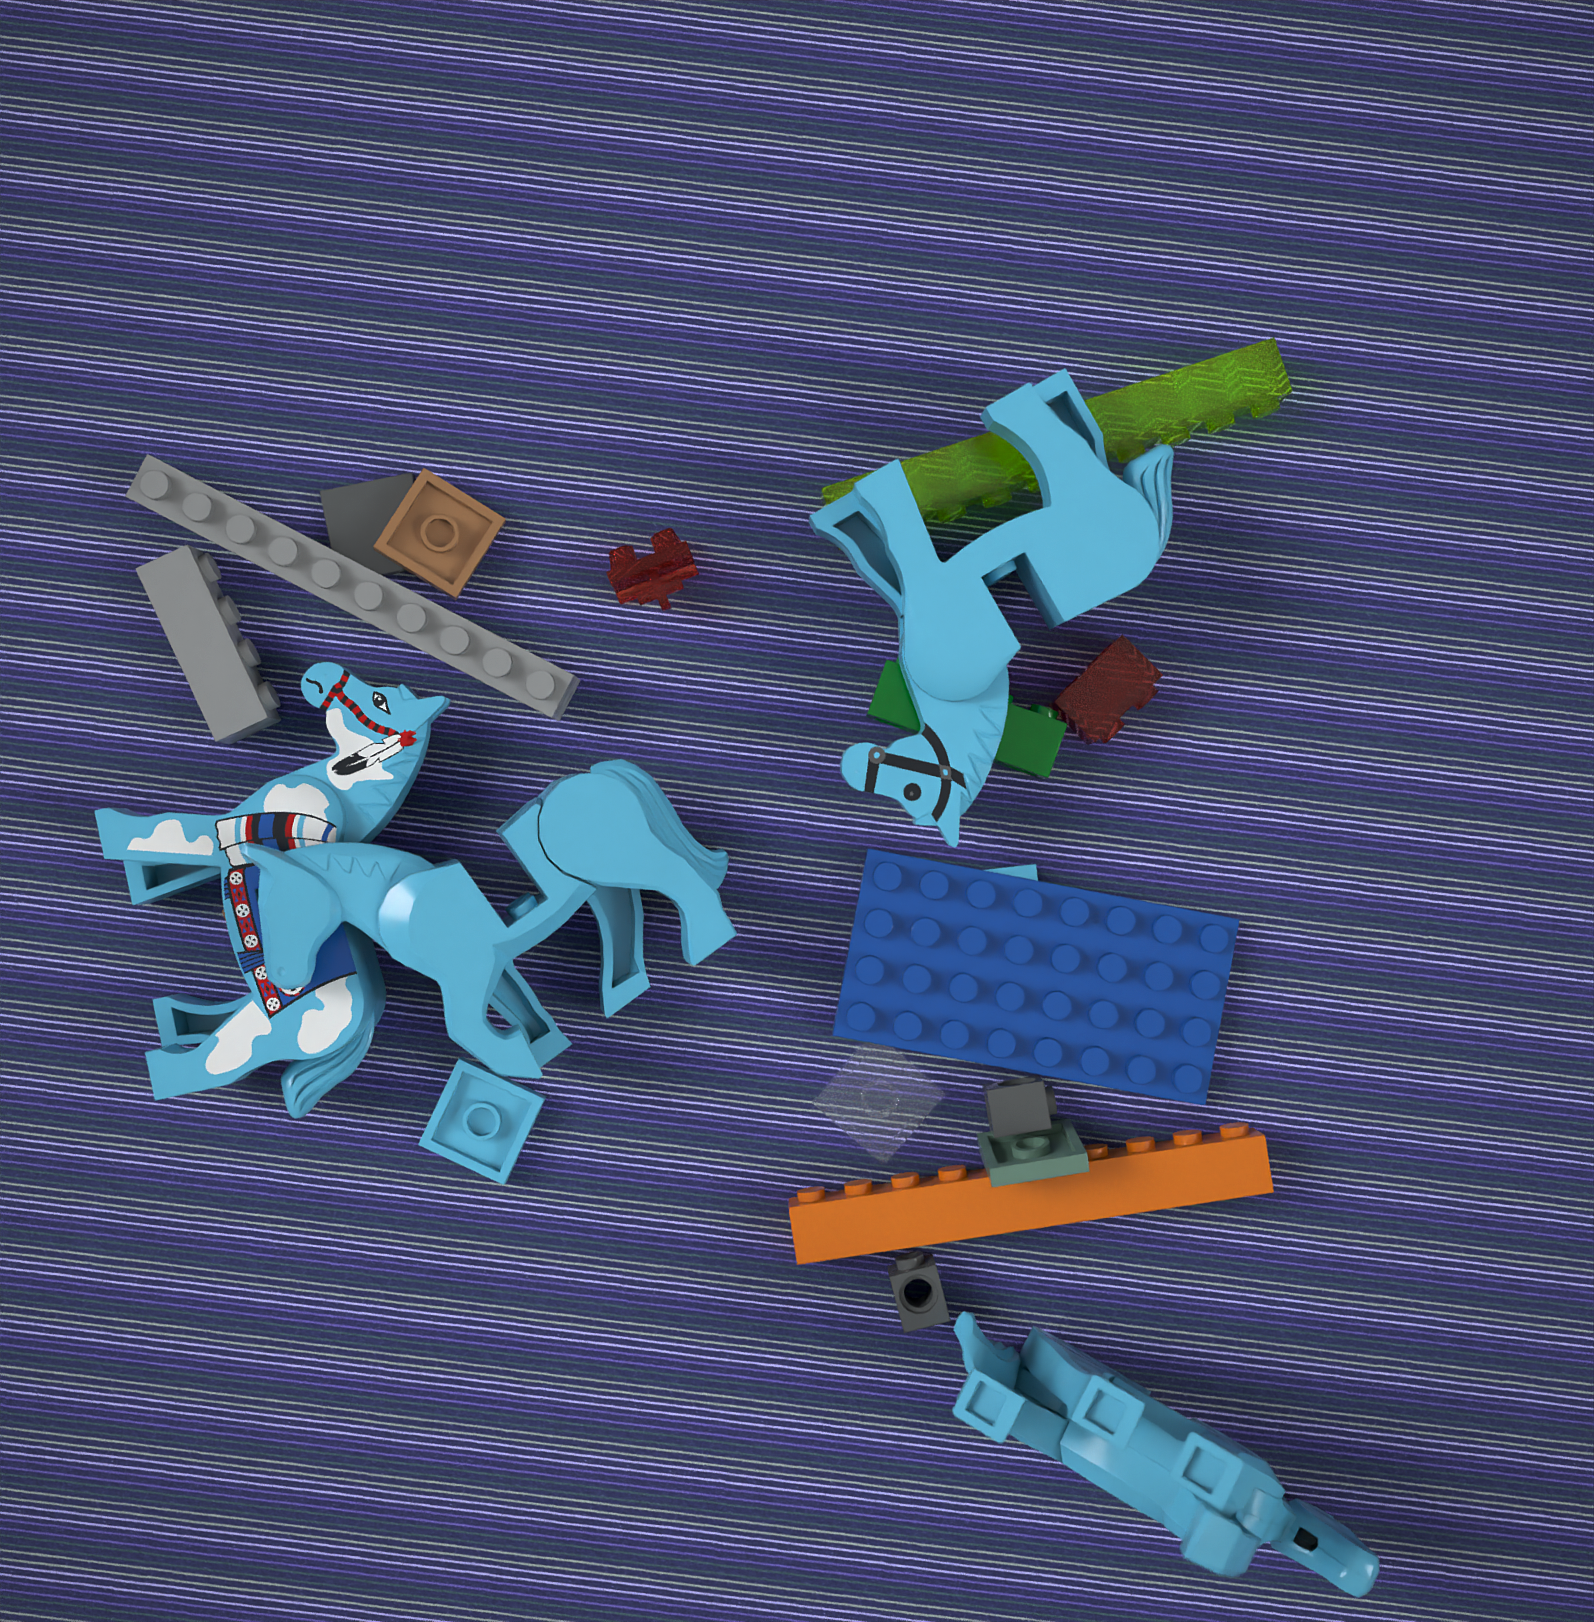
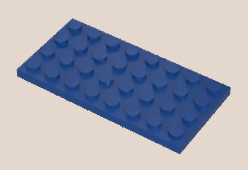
[832,848,1240,1106]

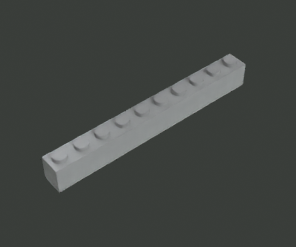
[125,454,581,721]

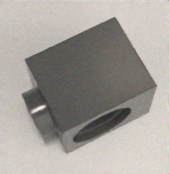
[982,1075,1057,1138]
[887,1251,951,1333]

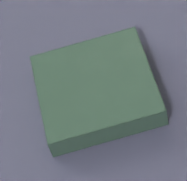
[977,1119,1090,1187]

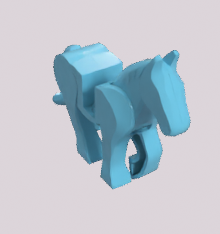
[240,759,737,1079]
[953,1311,1380,1598]

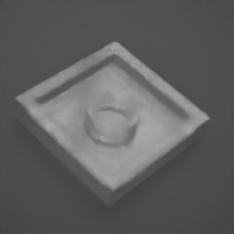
[812,1042,946,1165]

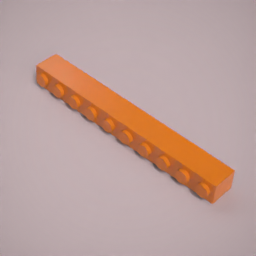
[788,1122,1274,1265]

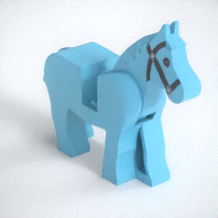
[809,368,1174,848]

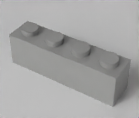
[135,544,281,745]

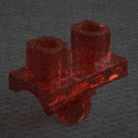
[606,528,699,611]

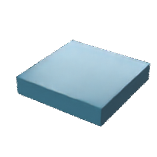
[418,1057,547,1185]

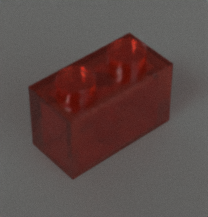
[1048,634,1163,745]

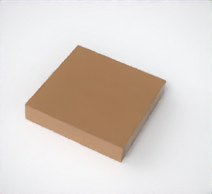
[373,468,506,600]

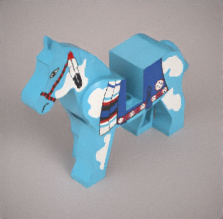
[94,662,451,1119]

